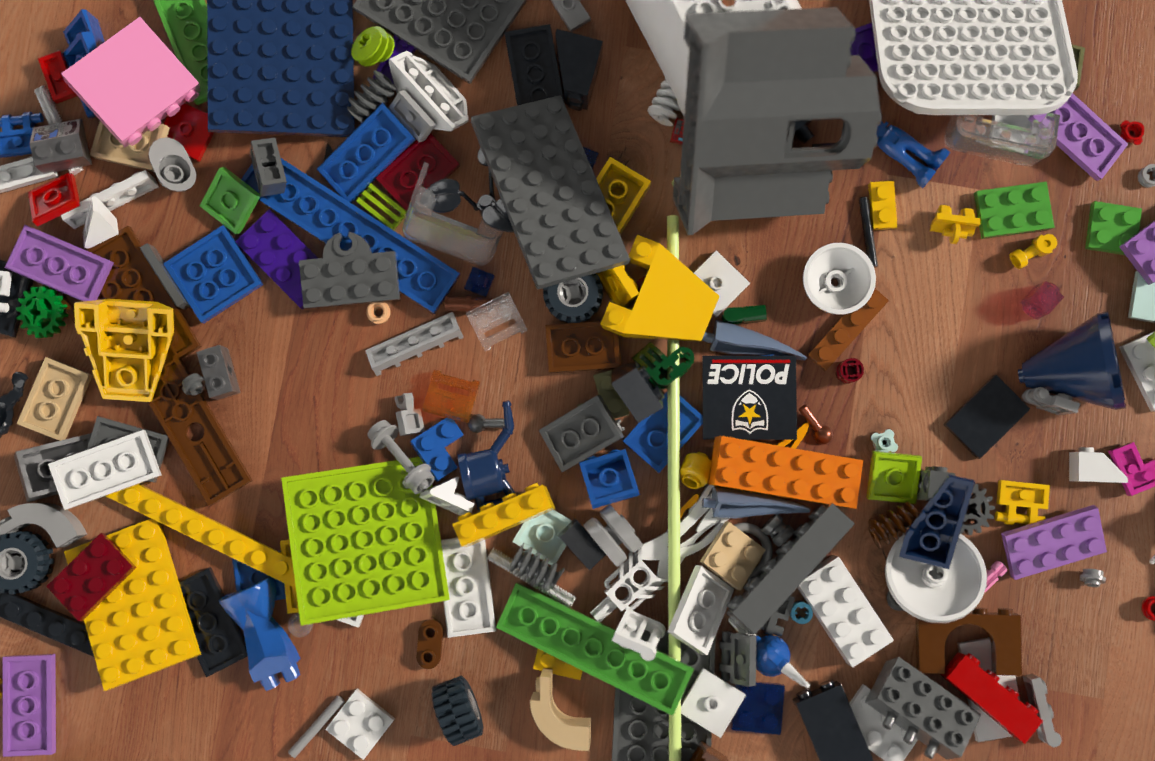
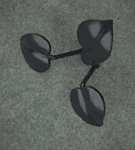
[420,148,514,233]

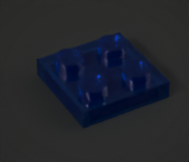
[731,681,785,735]

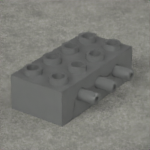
[865,657,981,760]

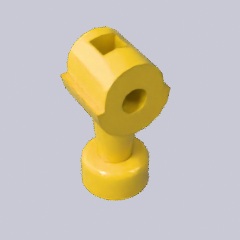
[1009,234,1057,269]

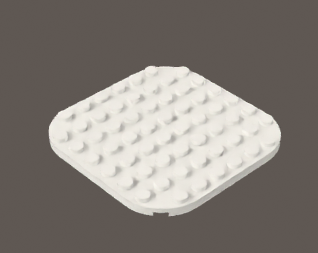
[869,0,1078,115]

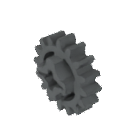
[960,483,995,535]

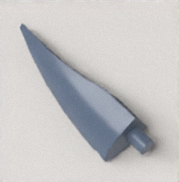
[702,320,807,360]
[702,486,811,519]

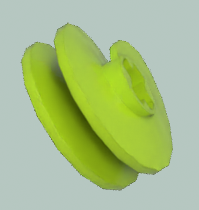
[351,26,395,67]

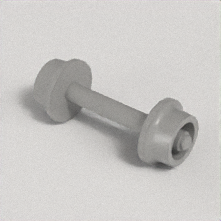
[368,420,434,494]

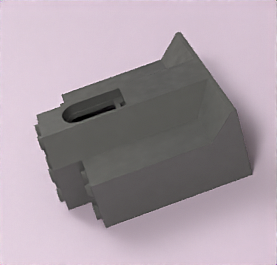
[673,7,881,235]

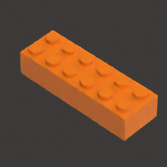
[708,436,863,509]

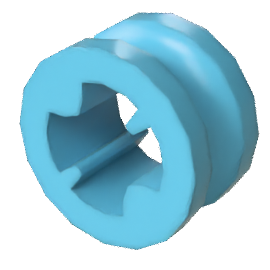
[790,601,813,624]

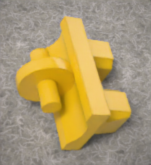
[930,205,980,244]

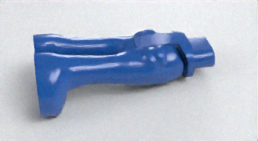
[876,121,950,188]

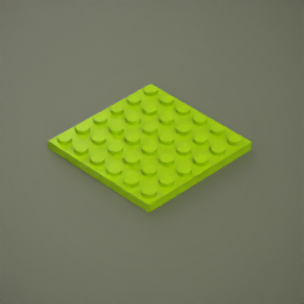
[281,457,450,626]

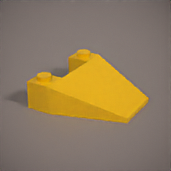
[600,235,719,341]

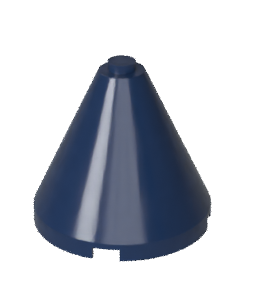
[1018,311,1126,410]

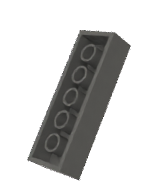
[726,503,855,634]

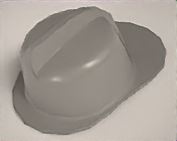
[148,137,196,192]

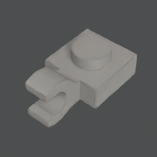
[395,393,425,436]

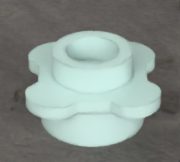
[871,429,898,452]

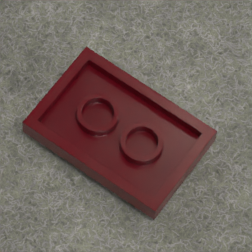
[376,133,460,213]
[46,533,137,621]

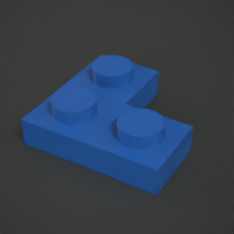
[410,415,464,482]

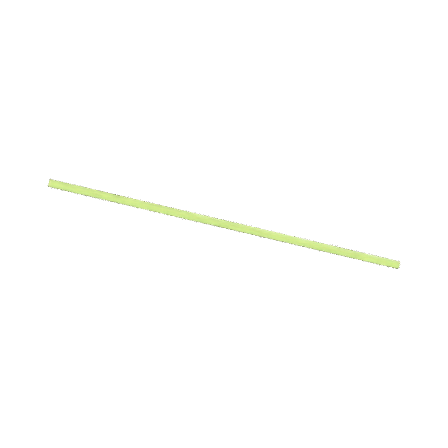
[667,215,681,761]

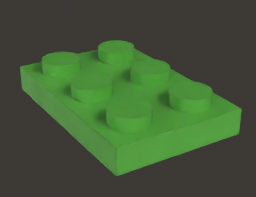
[974,181,1055,239]

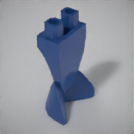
[218,576,301,691]

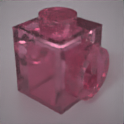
[1020,281,1064,320]

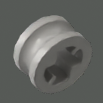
[1138,164,1155,188]

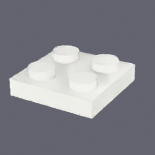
[325,689,395,760]

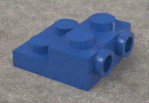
[579,449,640,509]

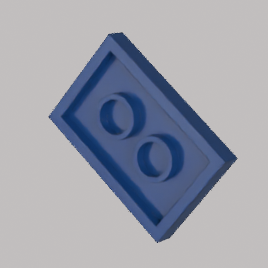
[623,392,703,473]

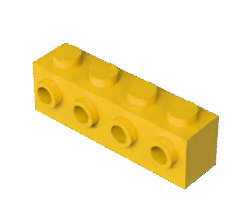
[453,483,555,547]

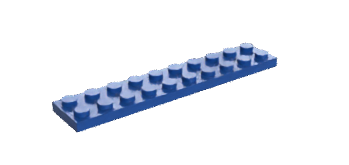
[241,158,460,314]

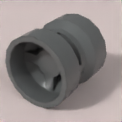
[760,514,795,547]

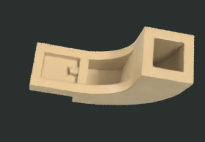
[530,669,591,751]

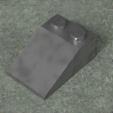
[14,433,92,502]

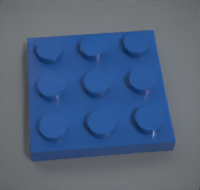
[163,225,263,324]

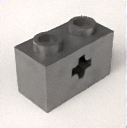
[197,345,241,400]

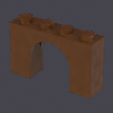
[915,607,1022,676]

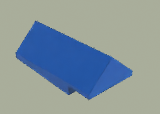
[63,9,104,118]

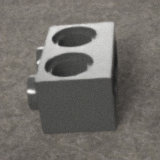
[249,138,287,197]
[917,466,955,501]

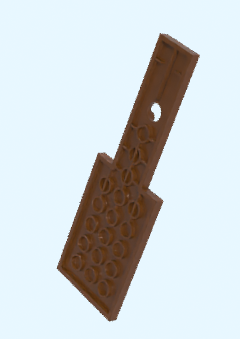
[57,226,253,506]

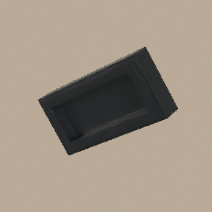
[557,519,606,571]

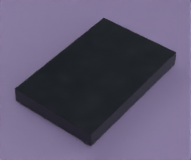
[0,260,34,338]
[944,375,1030,459]

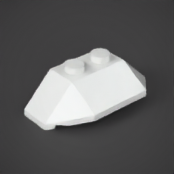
[389,51,469,131]

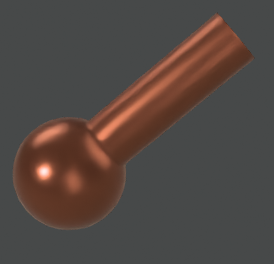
[799,404,833,444]

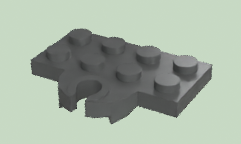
[299,232,400,309]

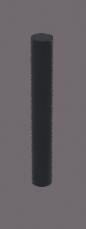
[859,197,878,268]

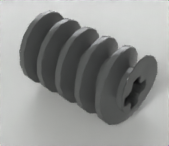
[347,70,397,123]
[510,543,565,593]

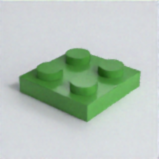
[200,167,260,234]
[1085,201,1142,255]

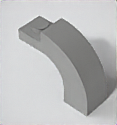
[0,503,87,548]

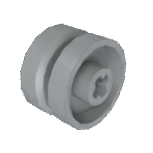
[583,504,643,567]

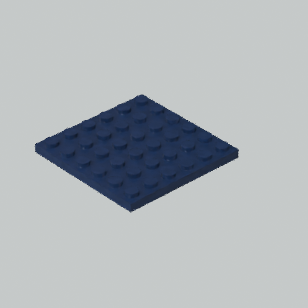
[207,0,355,137]

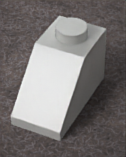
[1069,447,1128,483]

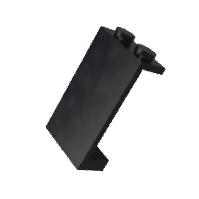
[792,680,874,761]

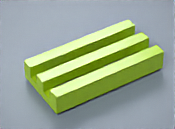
[356,183,408,231]

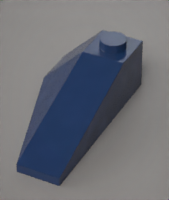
[899,475,975,569]

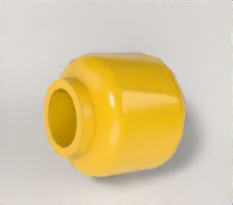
[680,452,711,489]

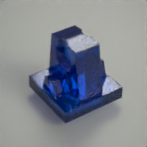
[464,267,495,297]

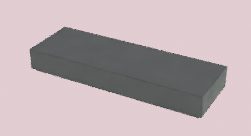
[140,243,191,310]

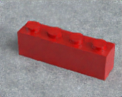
[940,652,1043,744]

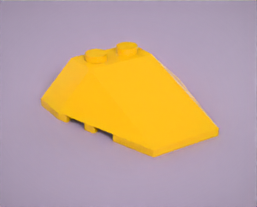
[74,299,174,402]

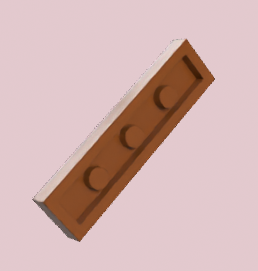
[807,289,889,371]

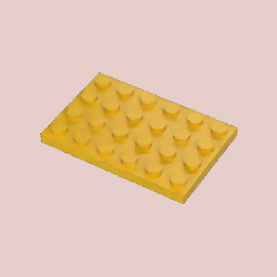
[64,519,201,691]

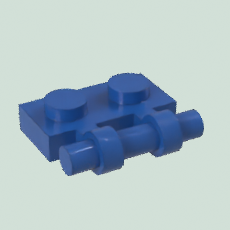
[0,112,44,158]

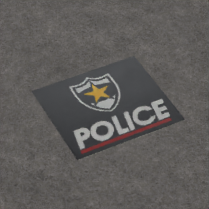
[702,356,797,440]

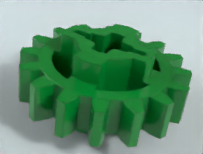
[16,286,68,338]

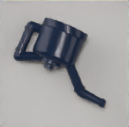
[458,400,518,512]

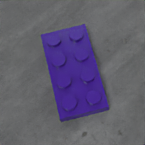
[235,209,318,309]

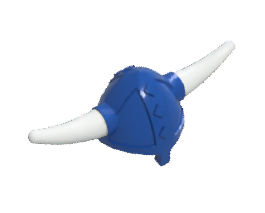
[728,618,810,688]

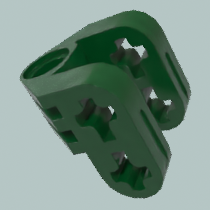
[632,342,695,390]

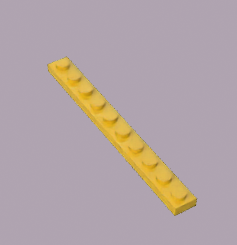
[106,484,296,589]

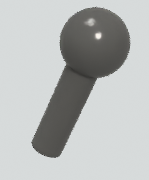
[468,414,505,433]

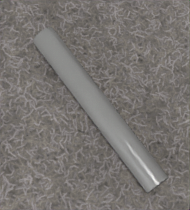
[288,695,345,758]

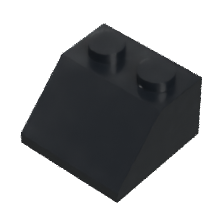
[611,361,664,423]

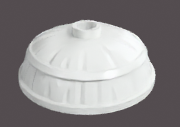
[803,243,876,315]

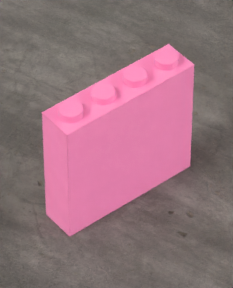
[61,17,200,148]

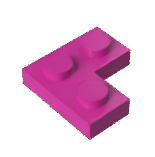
[1108,442,1155,496]

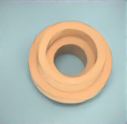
[366,301,391,324]

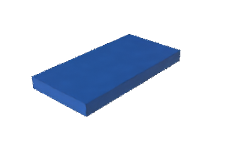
[317,103,415,203]

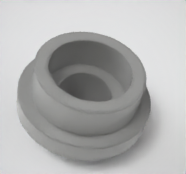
[1079,569,1106,587]

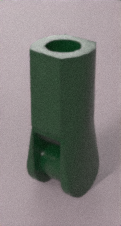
[722,305,767,324]

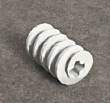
[648,77,680,126]

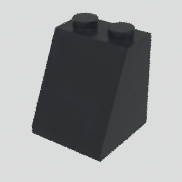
[555,29,603,111]

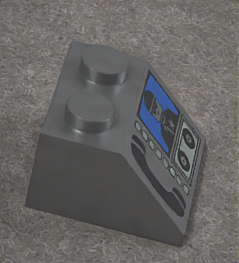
[30,119,92,174]

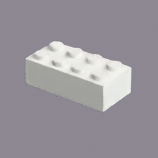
[797,555,894,667]

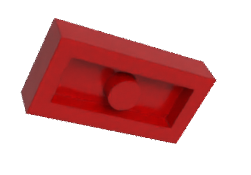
[38,50,77,104]

